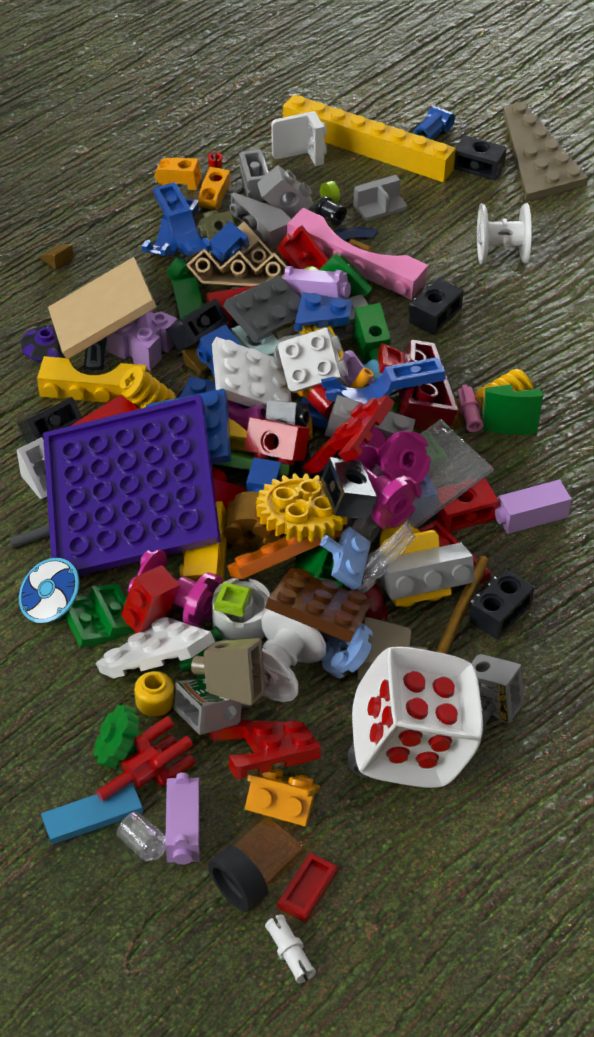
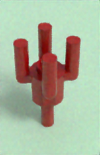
[96,716,196,802]

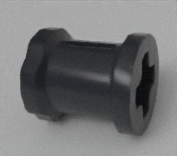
[315,196,347,225]

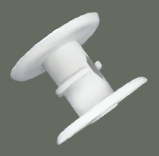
[477,203,532,264]
[261,609,326,702]

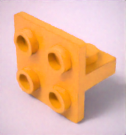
[244,766,320,826]

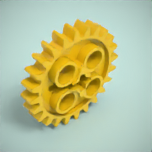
[256,474,348,542]

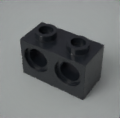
[469,569,534,640]

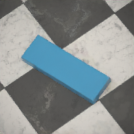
[41,782,143,845]

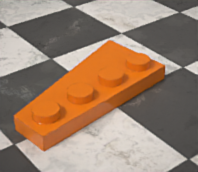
[227,530,341,579]

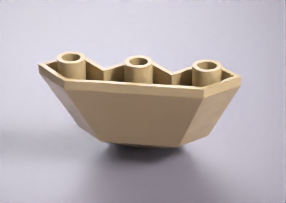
[186,221,286,287]

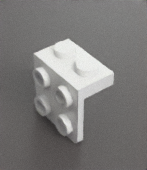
[271,111,327,166]
[278,327,348,392]

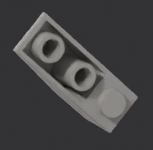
[230,193,291,250]

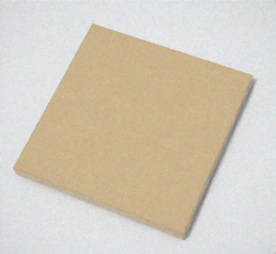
[48,257,157,359]

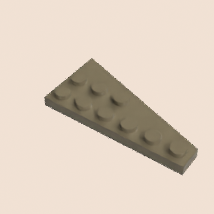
[503,101,588,201]

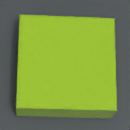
[214,582,252,617]

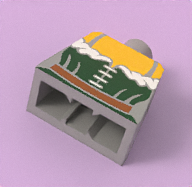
[173,679,251,735]

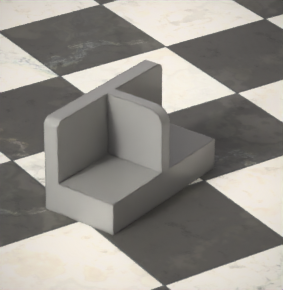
[353,175,407,221]

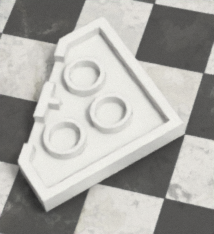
[96,617,215,678]

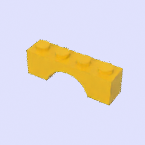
[37,356,147,405]

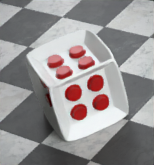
[352,647,483,788]

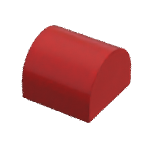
[308,384,335,419]

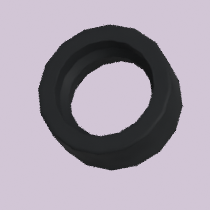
[208,845,268,912]

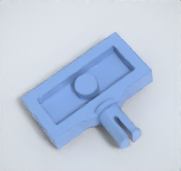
[320,527,371,590]

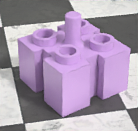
[107,310,178,371]

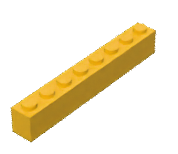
[283,94,456,183]

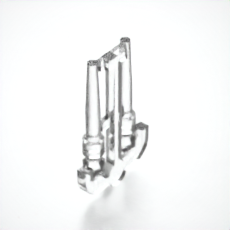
[357,522,416,593]

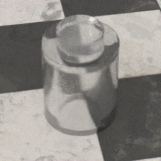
[116,811,166,861]

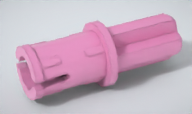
[457,385,483,432]

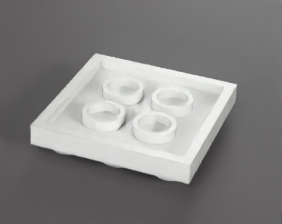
[212,337,292,407]

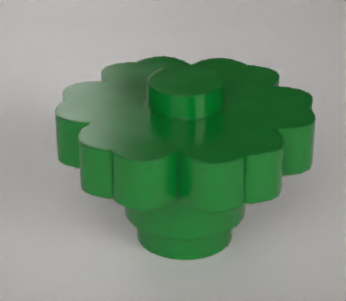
[94,704,144,768]

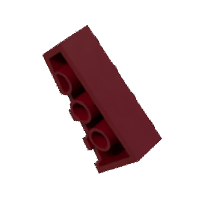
[398,339,458,434]

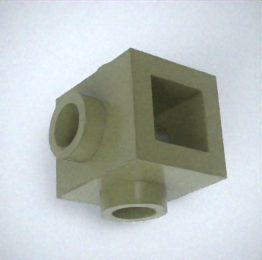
[197,210,235,241]

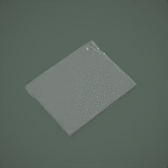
[372,419,493,529]

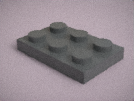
[223,275,301,343]

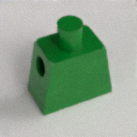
[352,303,391,364]

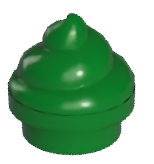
[166,257,192,280]

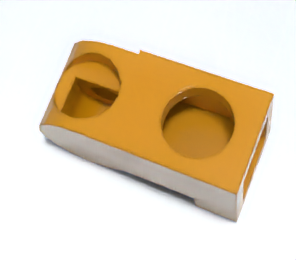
[154,158,202,190]
[198,167,231,210]

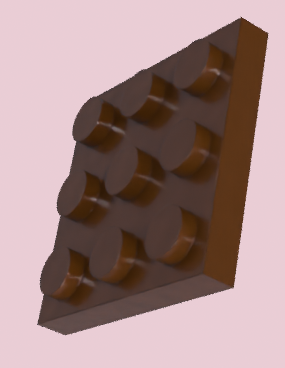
[265,568,373,643]

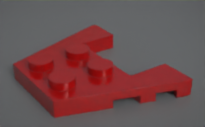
[302,395,395,475]
[209,720,321,779]

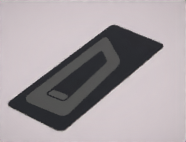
[83,337,107,370]

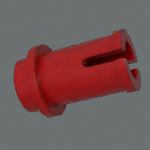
[207,152,223,181]

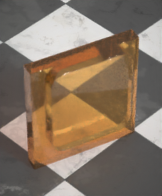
[234,816,304,884]

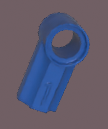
[414,106,455,140]

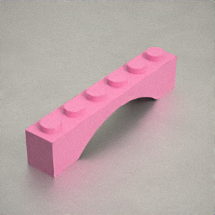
[287,208,428,300]

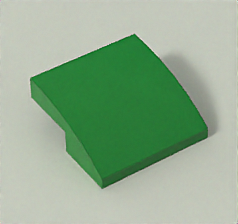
[481,384,543,435]
[64,584,134,648]

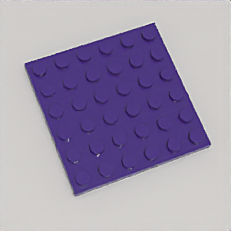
[43,394,221,576]

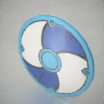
[19,558,79,623]

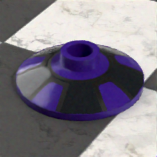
[21,325,64,362]

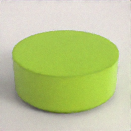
[320,181,340,204]

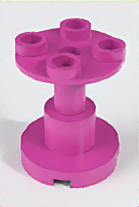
[364,428,431,484]
[353,442,422,530]
[128,549,223,629]

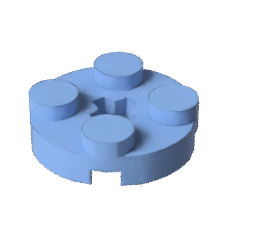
[321,623,373,678]

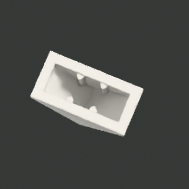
[17,438,47,499]

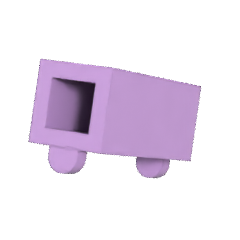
[283,266,351,300]
[495,480,572,534]
[165,773,200,864]

